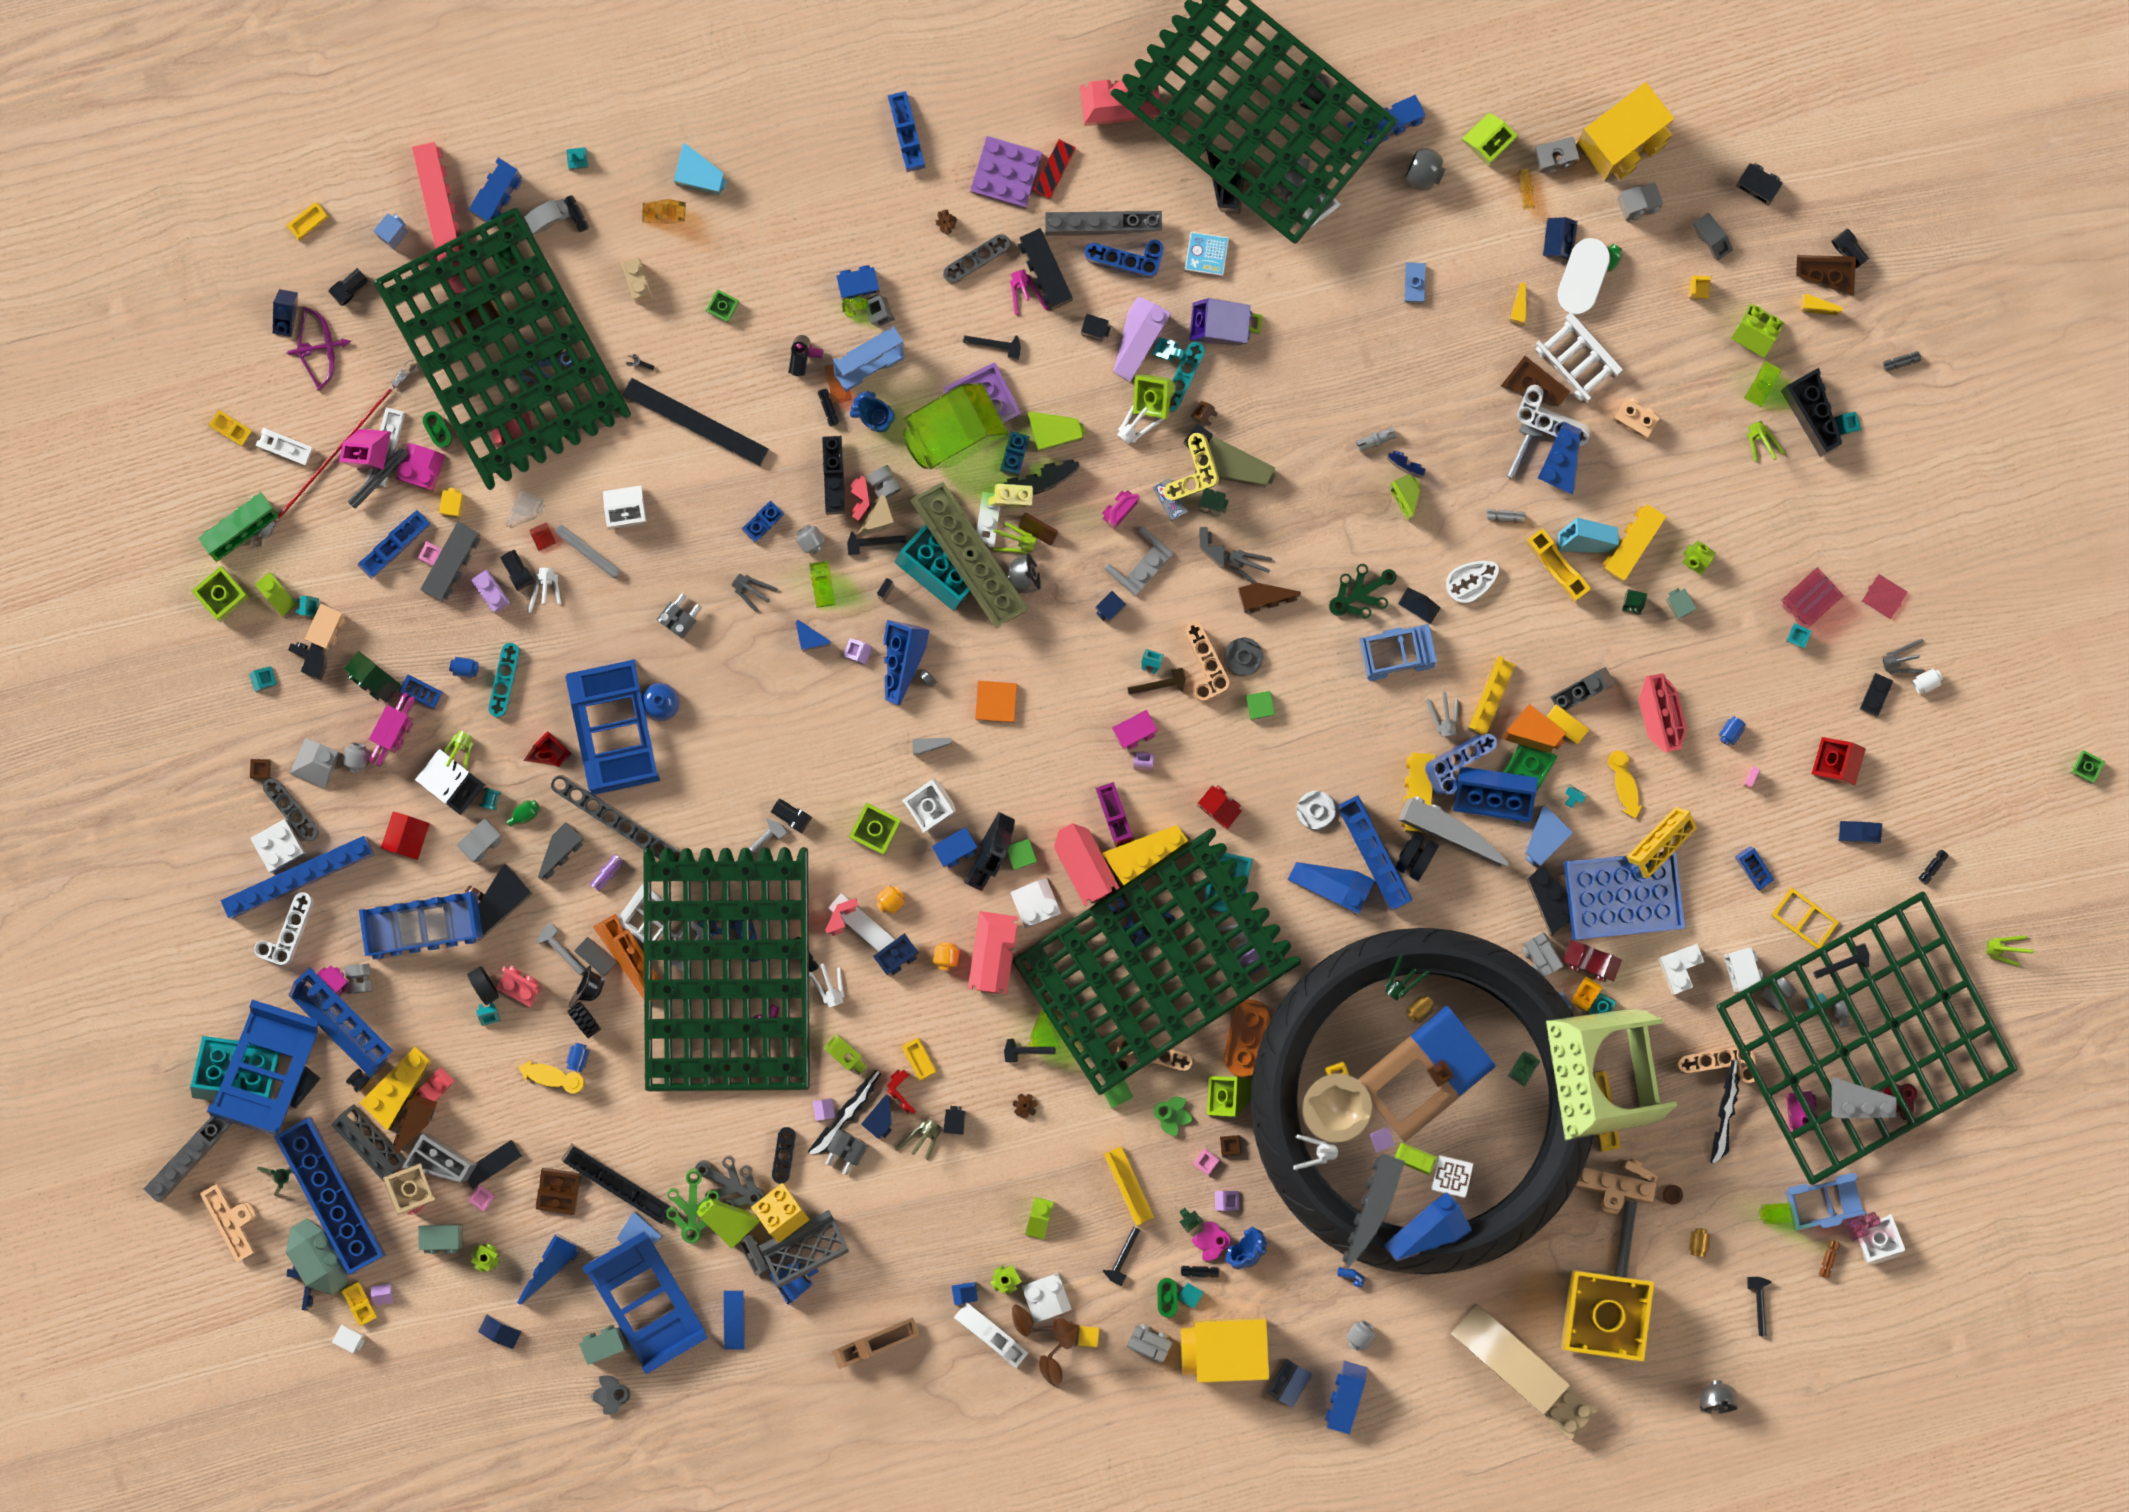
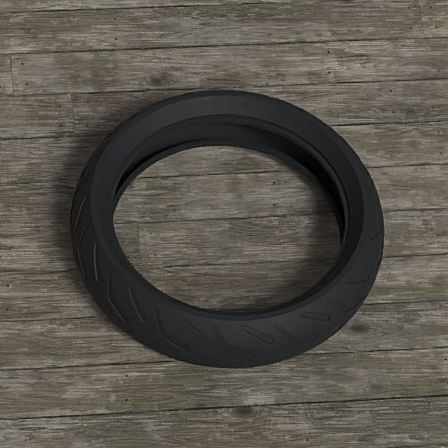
[1251,928,1596,1275]

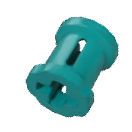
[480,788,501,811]

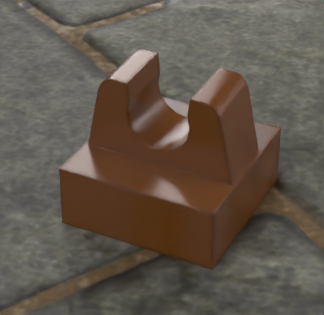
[1190,401,1218,426]
[1426,1059,1455,1087]

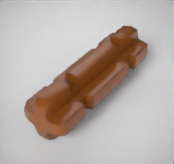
[1819,1240,1840,1278]

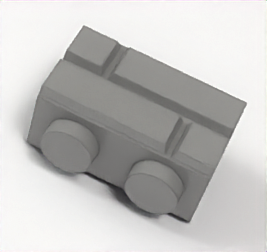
[1522,932,1563,977]
[1127,1323,1172,1363]

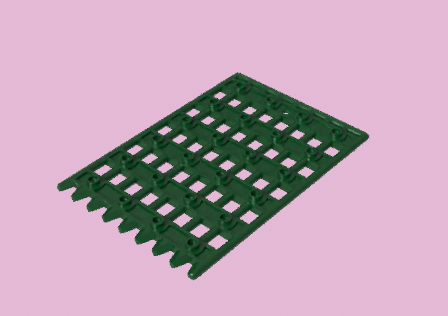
[1110,0,1397,244]
[374,208,631,490]
[1012,828,1301,1095]
[643,847,810,1092]

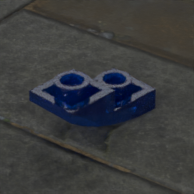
[1387,451,1425,478]

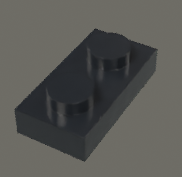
[1859,673,1893,717]

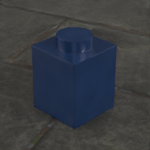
[1095,591,1126,622]

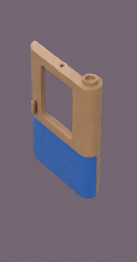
[1358,1006,1496,1142]

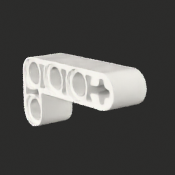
[1517,385,1590,446]
[254,892,314,966]

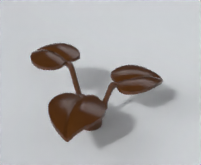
[1012,1304,1079,1388]

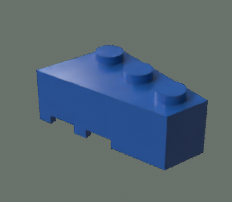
[469,157,522,222]
[1538,422,1581,494]
[1325,1361,1367,1434]

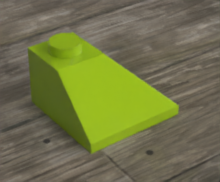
[1389,474,1421,521]
[1207,1076,1252,1117]

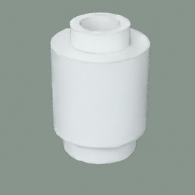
[1912,668,1943,694]

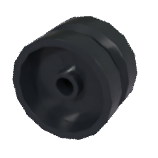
[1395,831,1439,882]

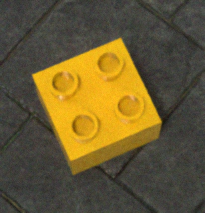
[1576,82,1675,181]
[1560,1270,1654,1361]

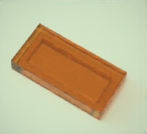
[824,364,852,404]

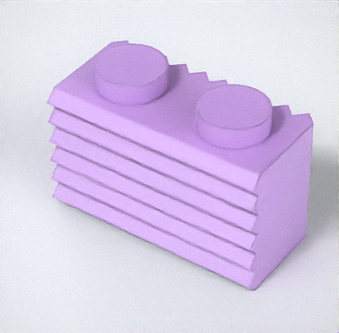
[472,570,511,614]

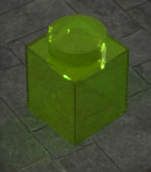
[903,382,1009,470]

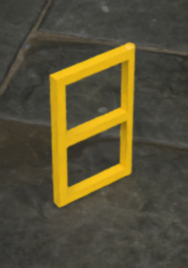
[1771,887,1840,949]

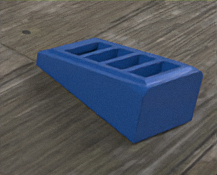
[398,674,443,709]
[1735,846,1774,891]

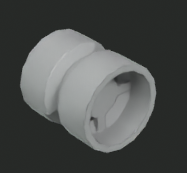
[867,465,902,499]
[344,964,373,994]
[1760,977,1797,1012]

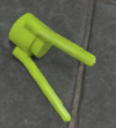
[1747,421,1785,462]
[992,522,1036,555]
[443,731,474,769]
[1986,935,2034,967]

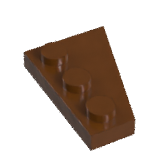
[1501,356,1571,407]

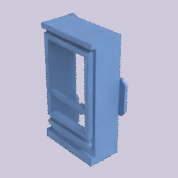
[833,326,905,392]
[1359,624,1437,681]
[1785,1173,1866,1230]

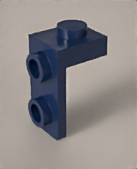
[286,1266,313,1311]

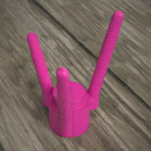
[1010,270,1048,315]

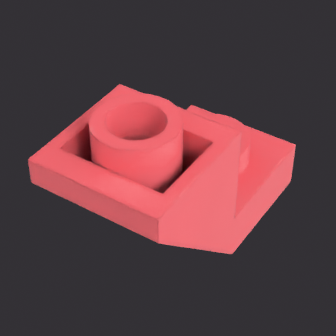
[850,476,870,523]
[825,898,859,936]
[411,1067,455,1101]

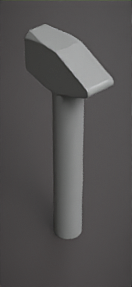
[1507,423,1543,479]
[736,819,788,861]
[537,922,585,975]

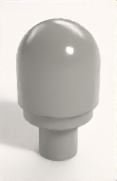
[1833,1000,1850,1027]

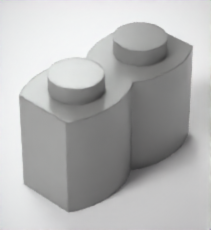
[456,819,502,863]

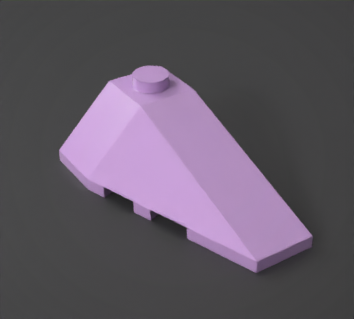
[1114,297,1171,382]

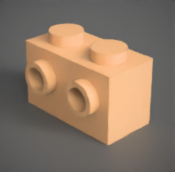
[1613,398,1659,440]
[305,604,345,650]

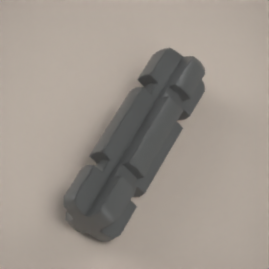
[1883,351,1921,372]

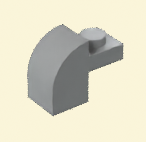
[524,199,572,234]

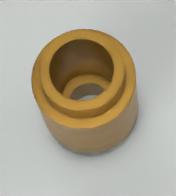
[1406,994,1436,1023]
[1689,1228,1711,1257]

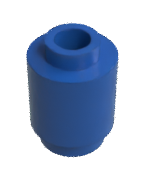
[449,657,479,678]
[1718,716,1746,746]
[566,1042,590,1072]

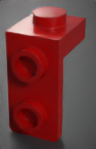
[887,1069,917,1114]

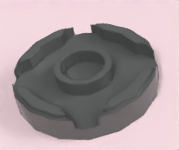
[1224,637,1263,676]

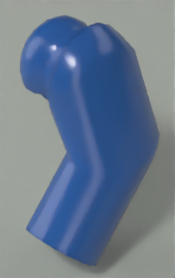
[1337,1267,1365,1287]

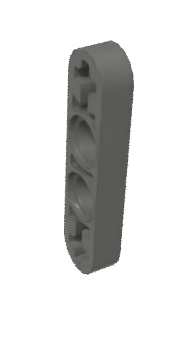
[943,234,1010,283]
[263,778,319,841]

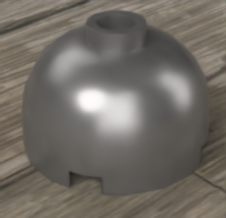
[1006,554,1041,593]
[1699,1381,1740,1414]

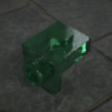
[1508,1051,1540,1087]

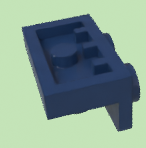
[873,933,919,976]

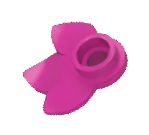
[1192,1221,1231,1261]

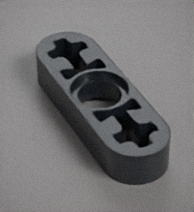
[772,1127,796,1184]

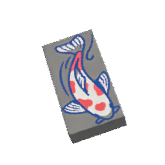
[1153,478,1188,521]

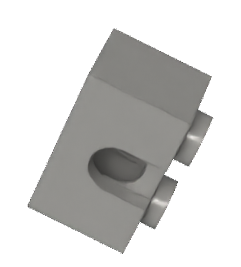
[1534,136,1579,173]

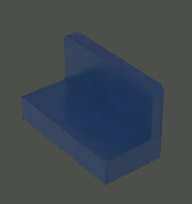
[1543,217,1578,260]

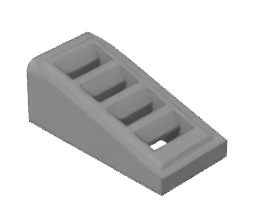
[913,738,952,756]

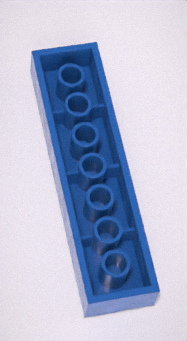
[274,1117,386,1275]

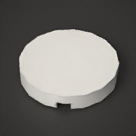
[1297,791,1336,830]

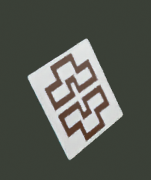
[1432,1156,1473,1197]

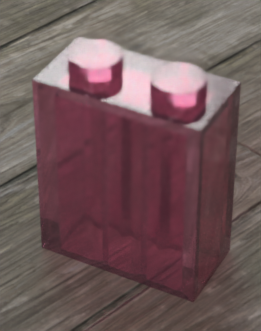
[1781,567,1844,628]

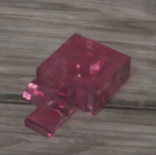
[1844,1212,1881,1241]

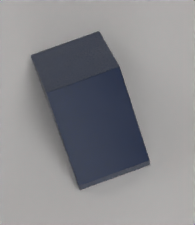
[478,1314,522,1349]

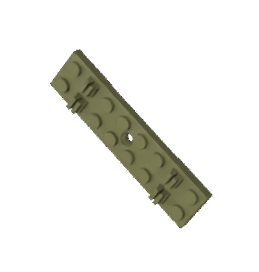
[910,482,1029,628]

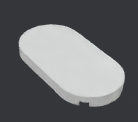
[1558,238,1610,314]

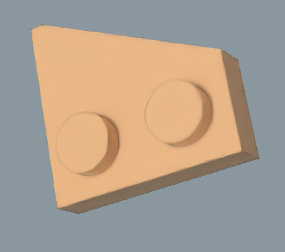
[1621,1159,1658,1183]

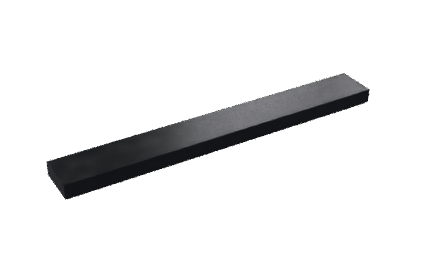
[623,378,769,466]

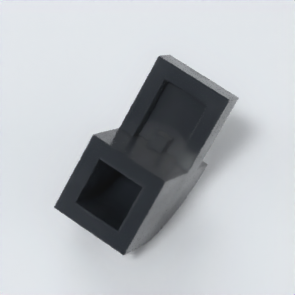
[288,642,327,680]

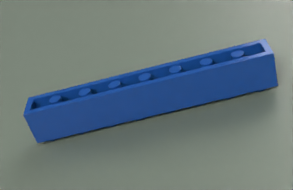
[220,836,375,919]

